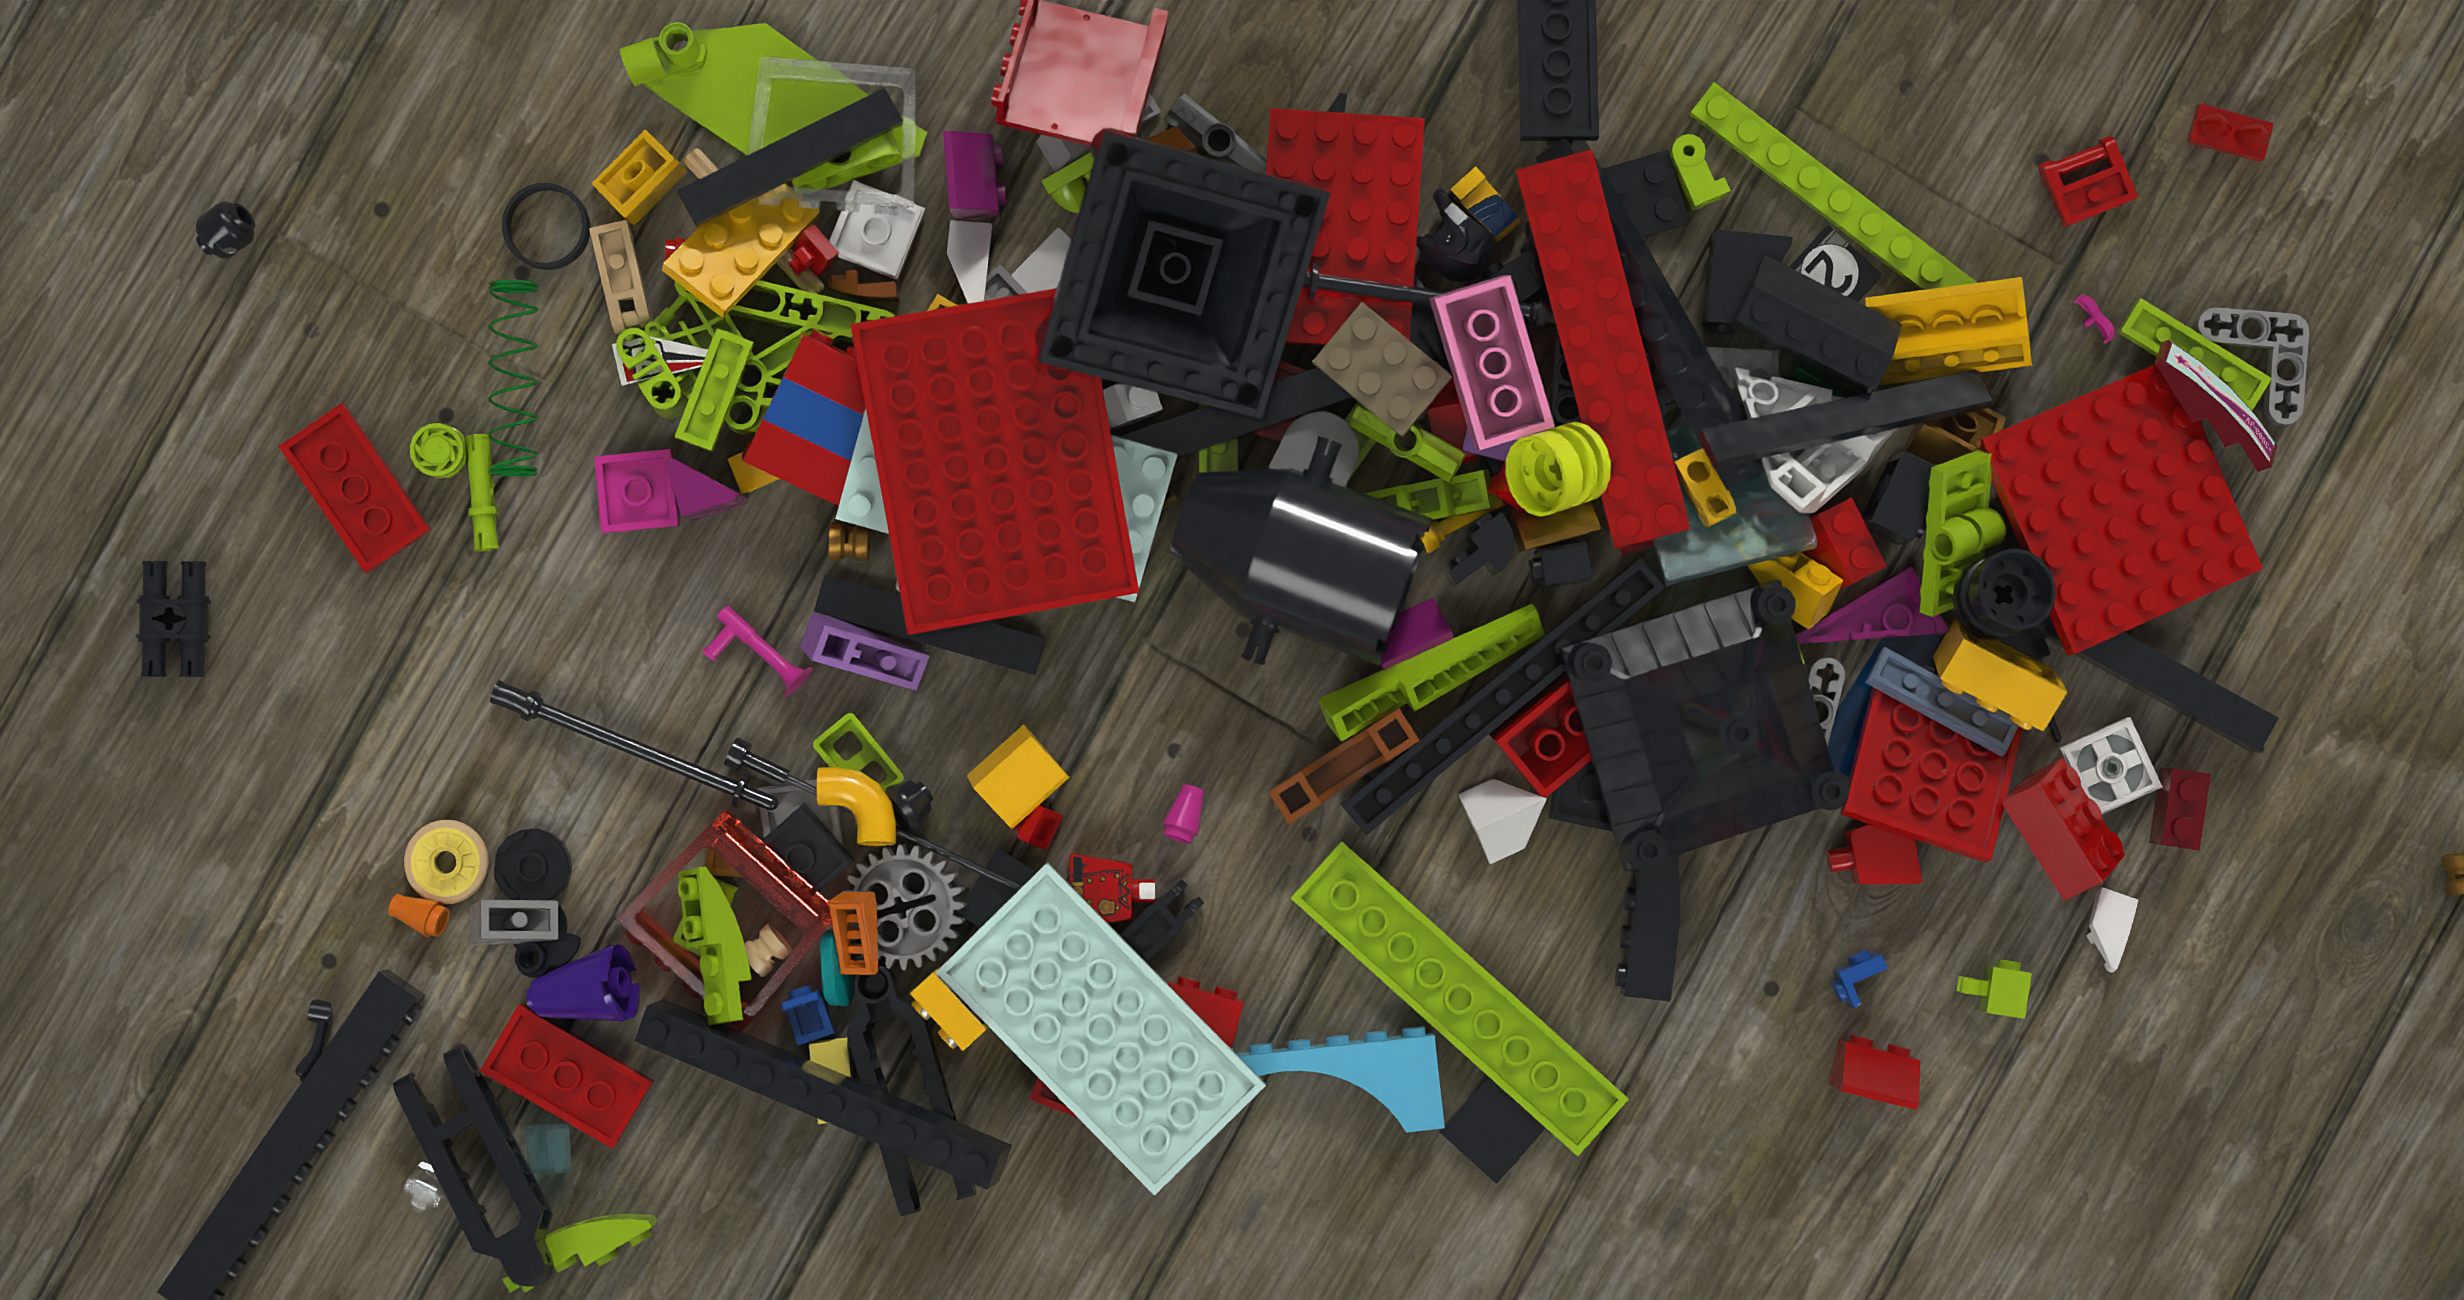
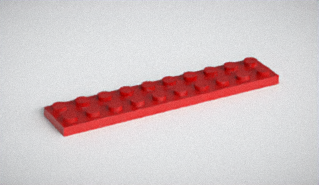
[1516,149,1691,549]

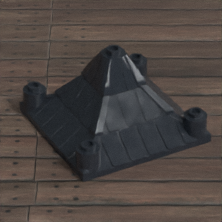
[1035,128,1331,419]
[1558,579,1849,872]

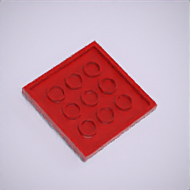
[1840,687,2023,863]

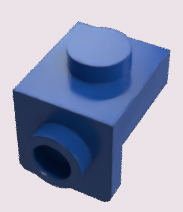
[1831,949,1888,1008]
[780,985,836,1046]

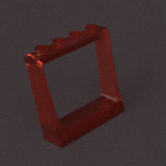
[615,809,832,1033]

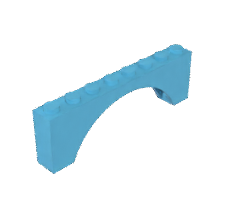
[1230,1027,1445,1132]

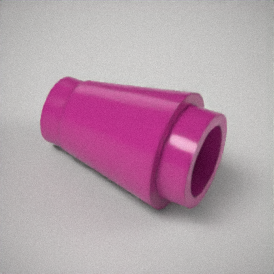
[1162,784,1205,844]

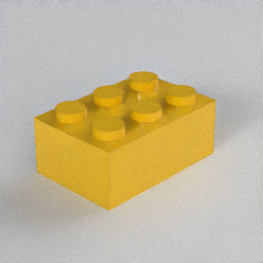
[1932,618,2067,732]

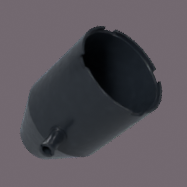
[1170,436,1432,665]

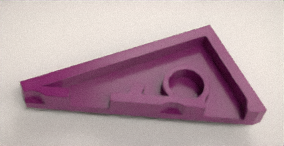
[1795,567,1949,644]

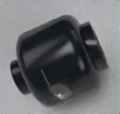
[196,201,255,259]

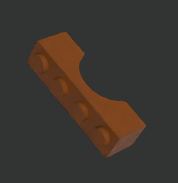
[1268,708,1420,825]

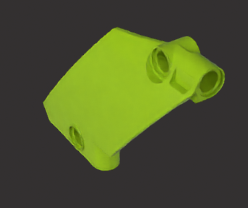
[619,22,928,196]

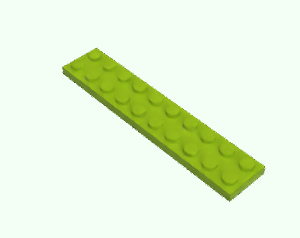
[1290,841,1629,1156]

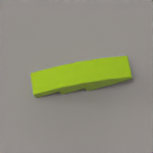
[1364,470,1496,520]

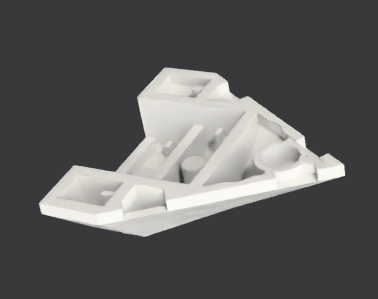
[1733,367,1897,513]

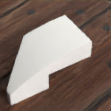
[2086,887,2138,973]

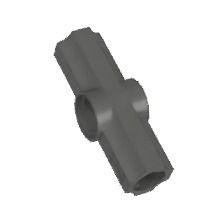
[1164,93,1267,174]

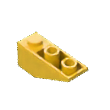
[1728,520,1843,630]

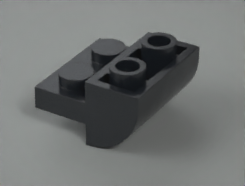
[1444,512,1514,587]

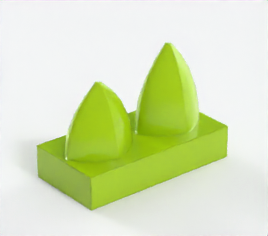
[1041,152,1094,214]

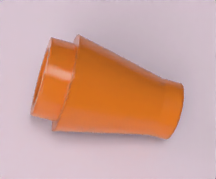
[388,894,450,937]

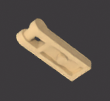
[589,220,653,334]

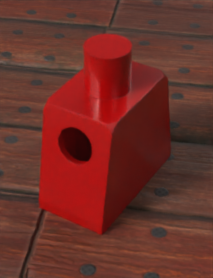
[1826,822,1923,885]

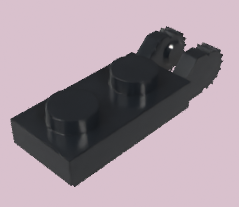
[1120,879,1204,963]

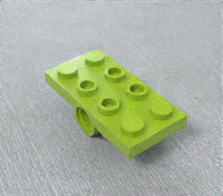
[1920,449,2006,617]

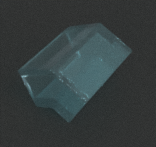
[526,1122,571,1174]

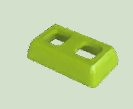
[813,713,904,791]

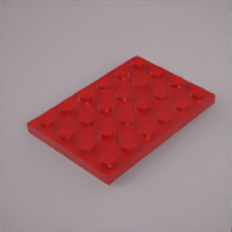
[1266,108,1425,346]

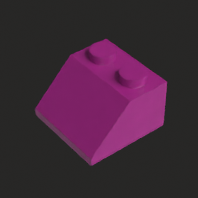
[943,131,1007,220]

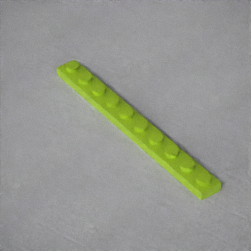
[1689,82,1978,290]

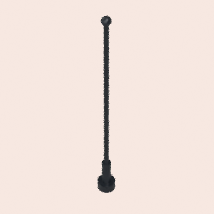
[724,737,1023,892]

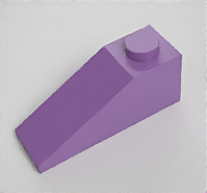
[800,611,930,691]

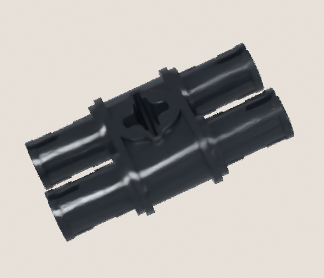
[136,561,211,677]

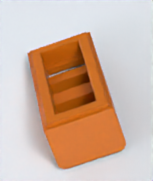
[829,892,878,975]

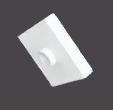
[829,180,926,281]

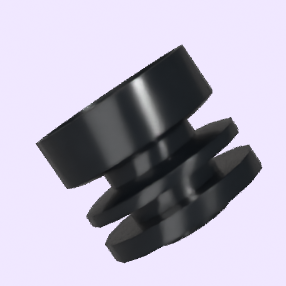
[1952,548,2056,641]

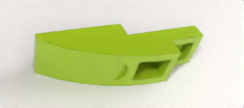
[678,866,751,1025]
[502,1213,658,1293]

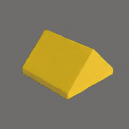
[591,130,688,226]
[967,724,1070,829]

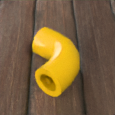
[817,767,896,846]

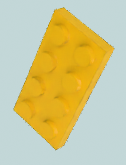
[662,184,820,318]

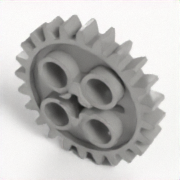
[842,844,967,970]

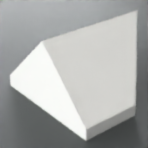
[1458,778,1547,864]

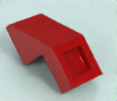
[1427,377,1476,463]

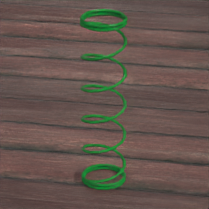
[487,280,539,476]

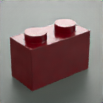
[2149,767,2211,851]

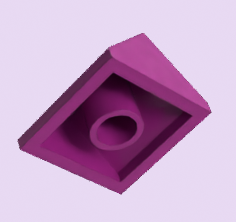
[666,457,749,520]
[1380,598,1454,670]

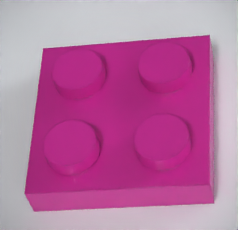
[594,449,680,534]

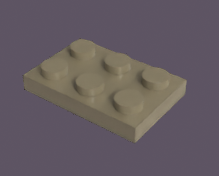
[1312,302,1452,438]

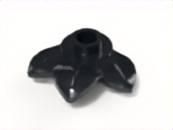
[513,905,581,978]

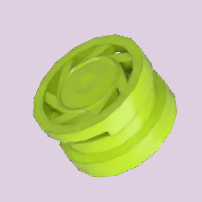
[410,423,468,479]

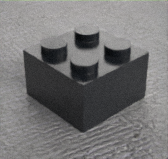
[1861,451,1935,545]

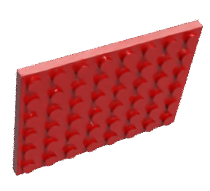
[850,288,1139,635]

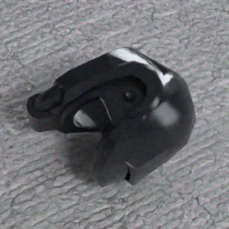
[1416,189,1495,283]

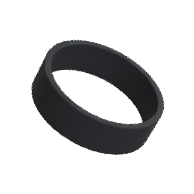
[502,183,590,270]

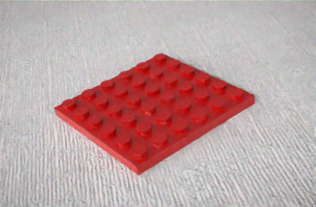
[1975,364,2263,656]

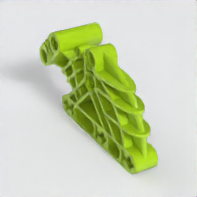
[616,280,894,434]

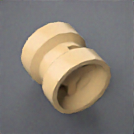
[745,923,793,977]

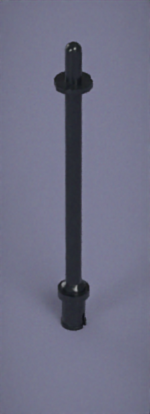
[1302,263,1557,329]
[490,680,779,811]

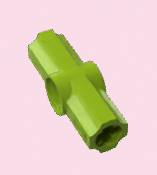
[1349,403,1466,482]

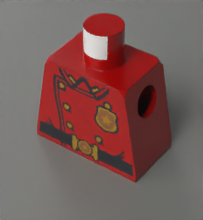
[1069,853,1155,923]

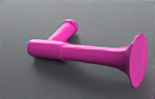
[702,605,813,697]

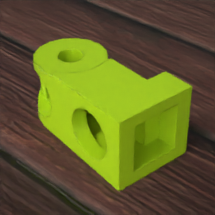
[1669,134,1731,212]

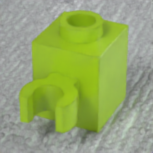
[1956,959,2032,1019]

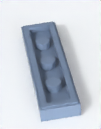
[1865,647,2018,757]

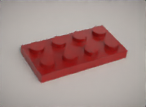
[278,403,432,574]
[480,1003,654,1149]

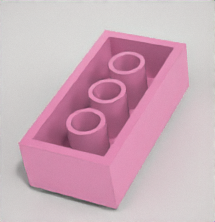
[1429,275,1555,450]

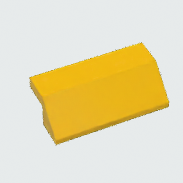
[1865,277,2032,385]

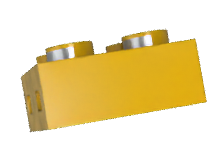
[910,967,989,1051]

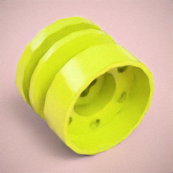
[1505,422,1611,517]

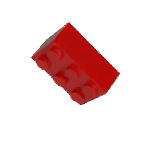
[2001,757,2125,901]

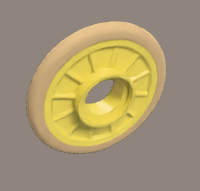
[404,820,489,904]

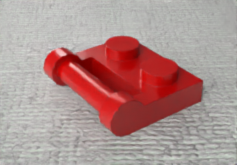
[2038,136,2139,228]

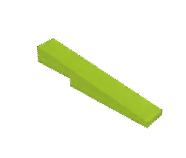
[1317,604,1545,742]

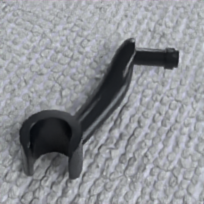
[295,999,333,1082]

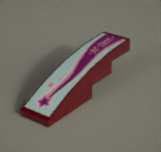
[2155,340,2277,472]

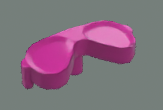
[2073,294,2115,344]

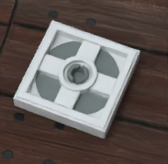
[2058,717,2162,815]

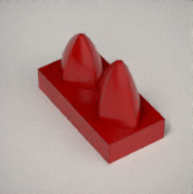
[2186,103,2274,162]

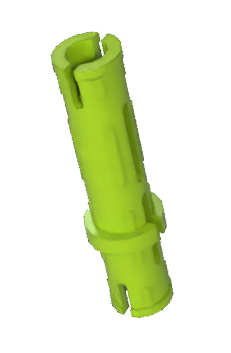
[465,434,500,552]

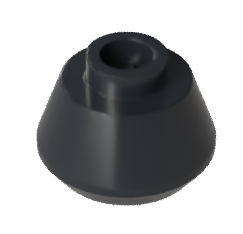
[885,780,933,831]

